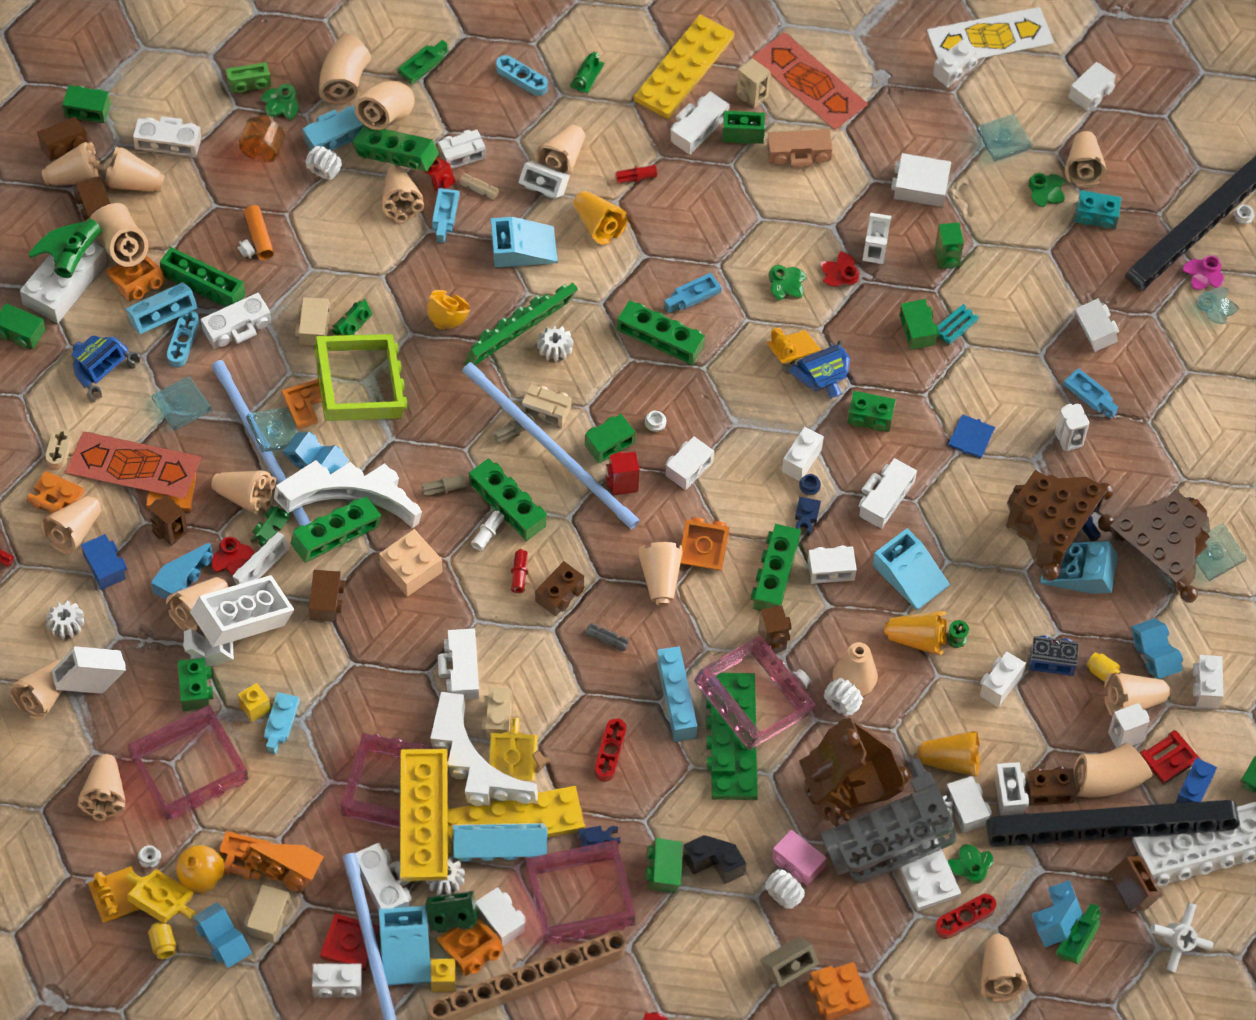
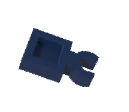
[795,496,821,536]
[578,825,621,854]

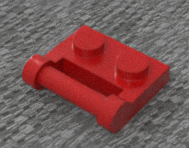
[1139,730,1200,785]

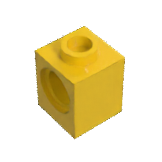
[238,683,271,723]
[431,959,455,992]

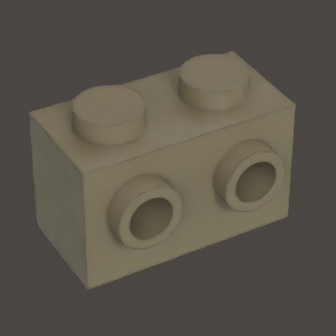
[760,936,819,987]

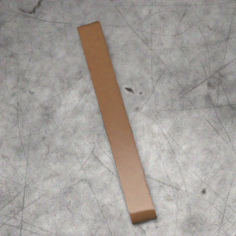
[429,931,626,1020]

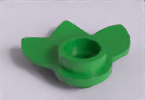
[260,84,299,121]
[1028,173,1065,207]
[768,265,807,301]
[947,844,993,884]

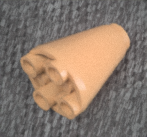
[42,142,103,186]
[104,147,165,192]
[381,165,424,223]
[211,470,276,514]
[78,754,125,821]

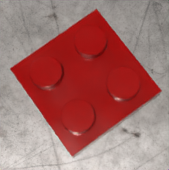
[320,913,380,971]

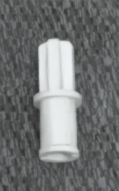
[471,511,504,551]

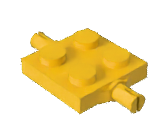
[489,718,538,781]
[126,869,196,924]

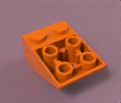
[241,843,324,893]

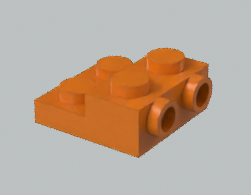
[105,255,165,302]
[680,517,730,571]
[436,917,504,976]
[807,962,871,1020]

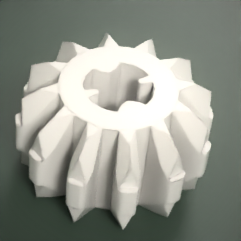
[305,146,342,180]
[537,325,573,362]
[46,600,85,639]
[824,678,863,717]
[426,856,465,895]
[765,870,805,909]

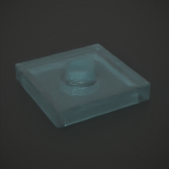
[976,114,1032,162]
[152,376,212,431]
[246,407,299,453]
[1196,522,1247,582]

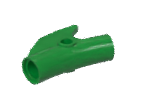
[29,218,102,278]

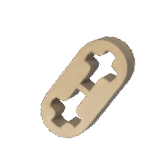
[46,429,72,469]

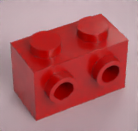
[605,451,640,496]

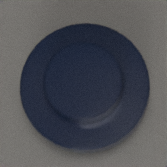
[799,474,821,495]

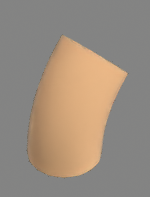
[319,33,371,104]
[354,81,414,130]
[90,203,148,267]
[1073,742,1153,798]

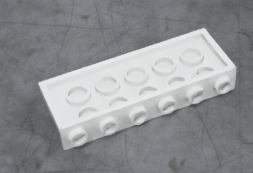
[1132,802,1256,886]

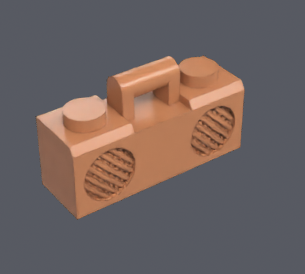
[767,129,832,167]

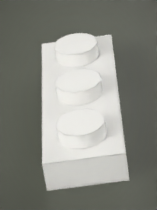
[233,532,289,585]

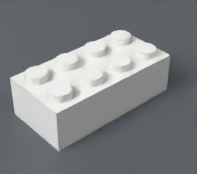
[20,242,107,324]
[190,575,294,647]

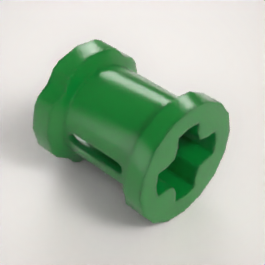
[947,620,969,648]

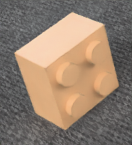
[379,529,442,597]

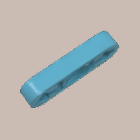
[496,55,548,96]
[167,311,199,367]

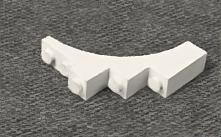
[274,460,422,528]
[430,692,538,806]

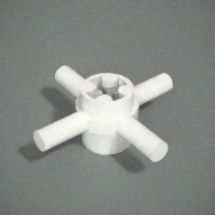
[1150,902,1213,972]

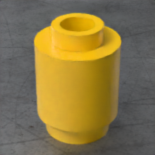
[1086,652,1121,682]
[148,922,176,959]

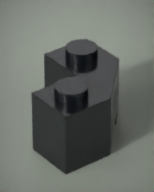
[682,835,746,884]

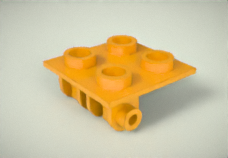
[766,328,821,364]
[87,866,140,923]

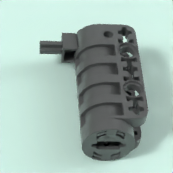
[820,758,957,883]

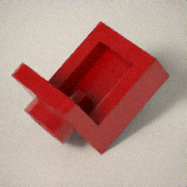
[423,157,456,192]

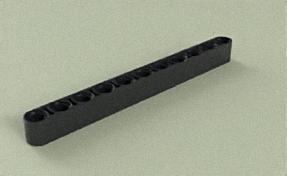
[1125,155,1256,291]
[986,800,1240,847]

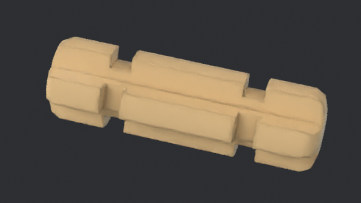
[460,173,499,200]

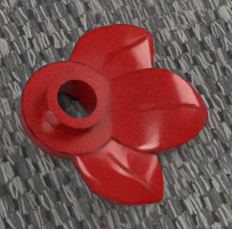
[820,251,860,287]
[212,537,255,575]

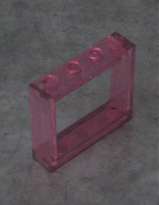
[694,636,816,750]
[127,705,249,820]
[341,733,450,829]
[526,840,636,944]

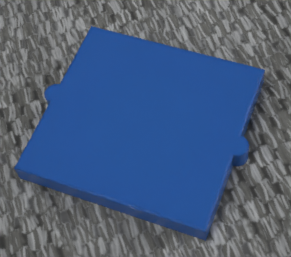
[948,414,995,459]

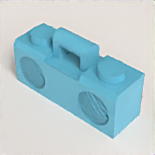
[303,105,364,151]
[125,282,198,334]

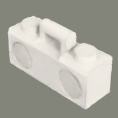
[670,91,729,155]
[133,117,201,158]
[201,293,271,349]
[858,458,917,529]
[438,629,479,700]
[355,843,411,910]

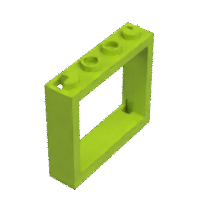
[314,334,407,421]

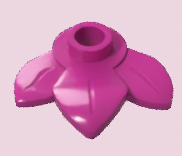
[1182,255,1224,290]

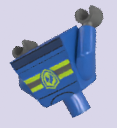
[72,335,140,402]
[782,340,850,399]

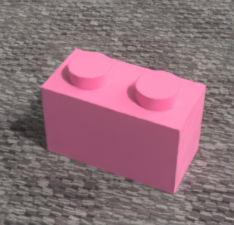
[772,830,827,886]

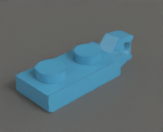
[664,273,722,313]
[1063,369,1118,418]

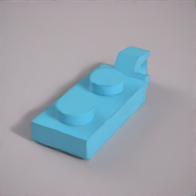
[432,188,460,243]
[264,692,300,754]

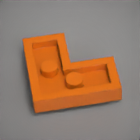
[282,379,322,430]

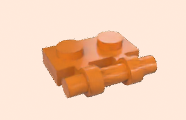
[26,471,84,514]
[219,831,271,880]

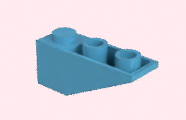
[151,543,213,600]

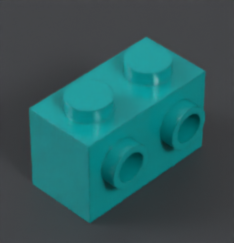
[1075,190,1122,229]

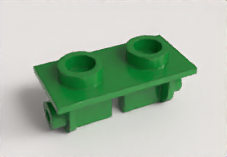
[569,52,605,94]
[332,299,373,336]
[250,504,290,547]

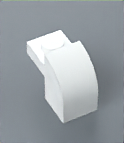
[863,213,891,264]
[183,629,234,666]

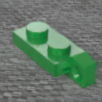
[397,39,449,85]
[1056,903,1102,965]

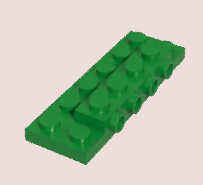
[464,282,578,365]
[706,672,758,800]

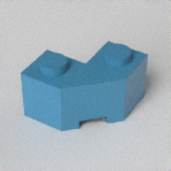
[283,432,349,475]
[1131,618,1183,679]
[1032,880,1083,947]
[193,902,252,968]

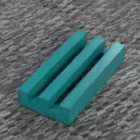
[938,304,979,345]

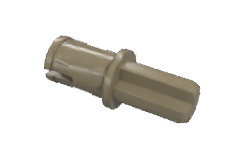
[493,413,536,443]
[422,474,467,496]

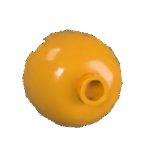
[426,290,470,330]
[176,845,224,893]

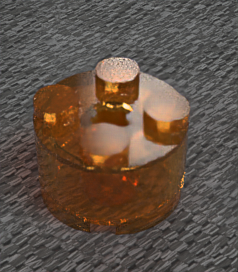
[239,115,287,163]

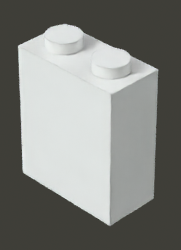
[891,153,951,207]
[51,647,126,694]

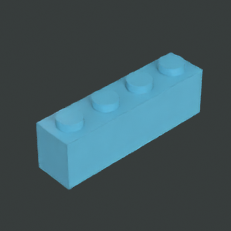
[657,646,698,742]
[452,823,547,861]

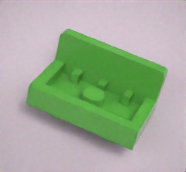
[226,62,271,93]

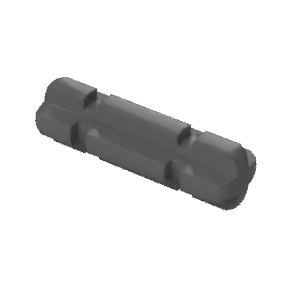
[586,623,629,651]

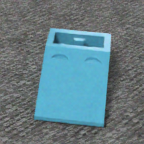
[491,217,558,268]
[872,528,950,610]
[1040,541,1118,594]
[379,906,431,986]

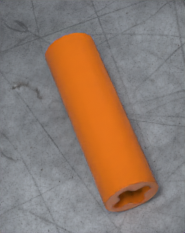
[244,205,274,260]

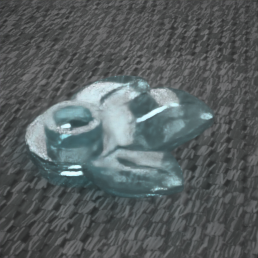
[1196,287,1239,324]

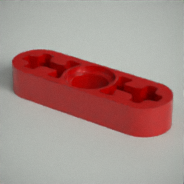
[595,718,627,782]
[935,894,997,939]

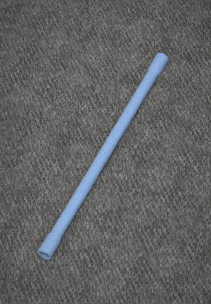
[212,360,317,537]
[462,362,640,529]
[342,853,396,1020]

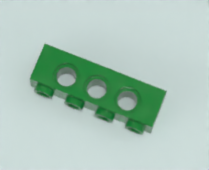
[352,125,439,172]
[159,247,245,307]
[617,300,705,365]
[469,458,547,541]
[290,496,381,563]
[750,523,801,611]

